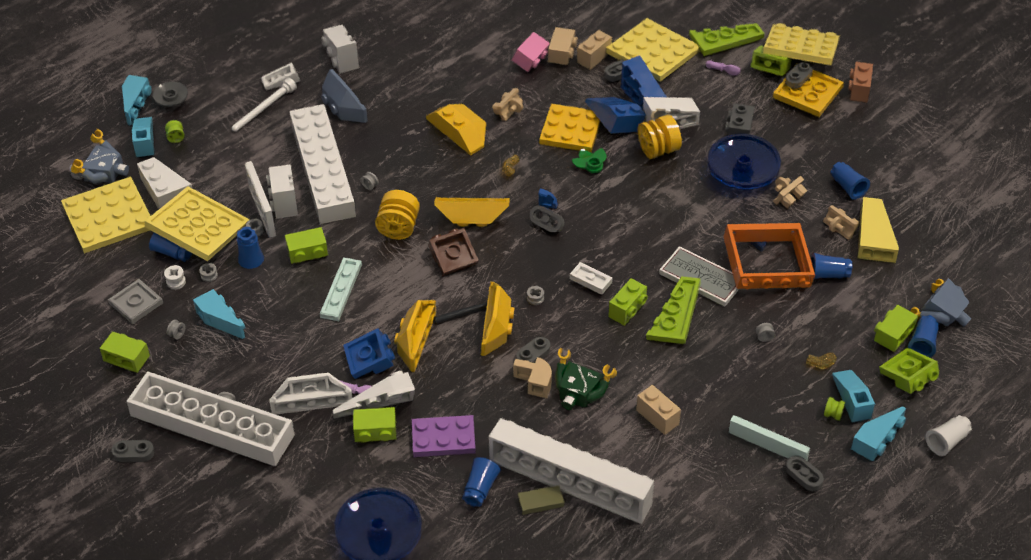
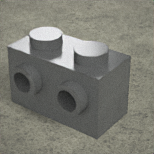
[725,103,755,143]

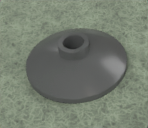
[153,82,188,107]

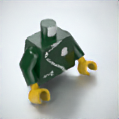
[555,348,617,410]

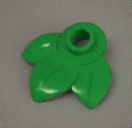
[572,148,607,173]

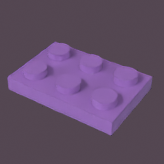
[412,415,476,457]

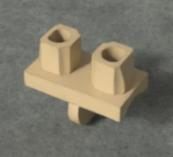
[492,88,523,121]
[773,176,807,209]
[823,205,860,240]

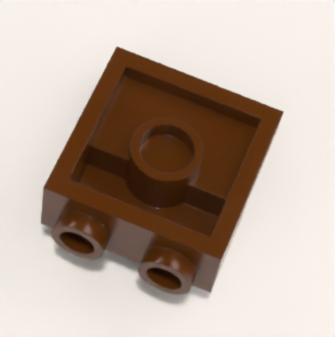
[428,228,479,276]

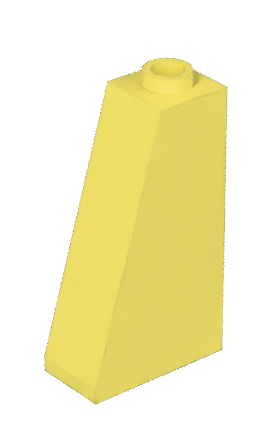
[858,197,899,263]

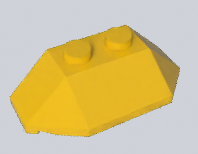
[426,104,486,155]
[434,197,510,227]
[481,281,514,356]
[394,300,436,372]

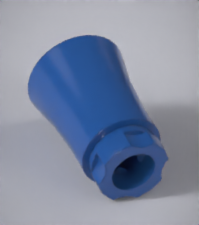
[830,162,870,200]
[237,227,264,269]
[149,232,192,262]
[810,253,852,279]
[908,315,939,358]
[463,457,501,507]

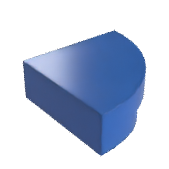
[539,189,558,209]

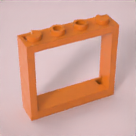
[723,223,815,289]

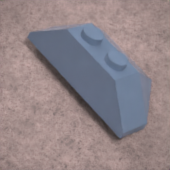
[321,69,368,123]

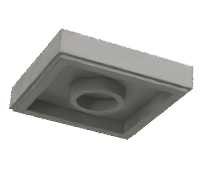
[108,279,163,324]

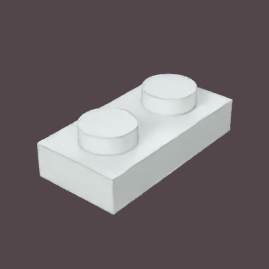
[570,262,612,295]

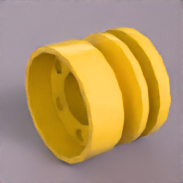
[638,114,682,159]
[375,190,420,240]

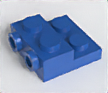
[343,328,395,379]

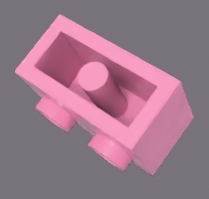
[512,32,550,72]

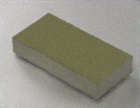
[518,485,564,515]

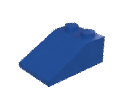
[585,97,646,133]

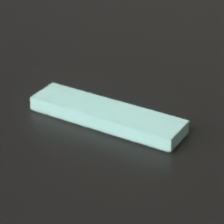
[320,257,362,321]
[729,415,810,461]

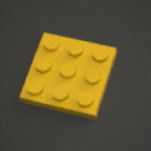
[773,63,844,117]
[539,104,601,153]

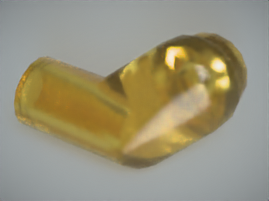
[502,154,520,176]
[806,352,837,369]

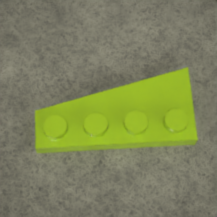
[689,23,765,56]
[646,276,701,344]

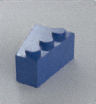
[621,55,667,110]

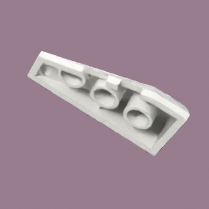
[333,371,415,419]

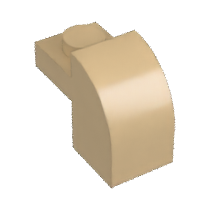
[513,357,552,398]

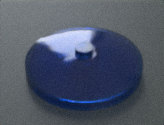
[708,134,781,190]
[335,488,422,560]

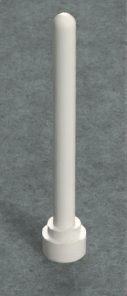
[231,78,297,132]

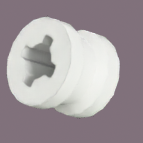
[164,265,186,290]

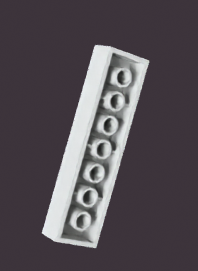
[290,104,356,224]
[126,371,295,466]
[489,418,654,524]

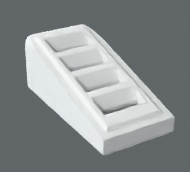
[261,63,300,90]

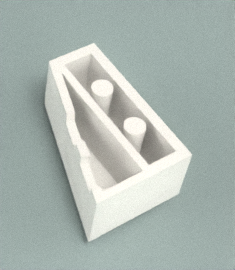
[321,25,359,73]
[643,97,700,129]
[137,157,193,209]
[266,165,298,219]

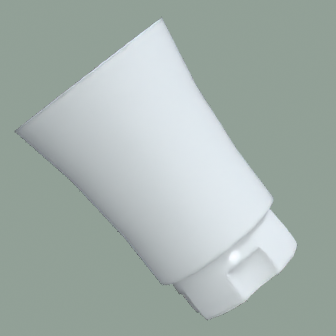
[925,415,972,456]

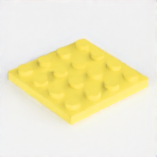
[606,18,700,82]
[763,23,840,65]
[61,177,150,253]
[144,186,250,261]

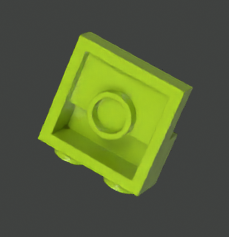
[879,348,939,394]

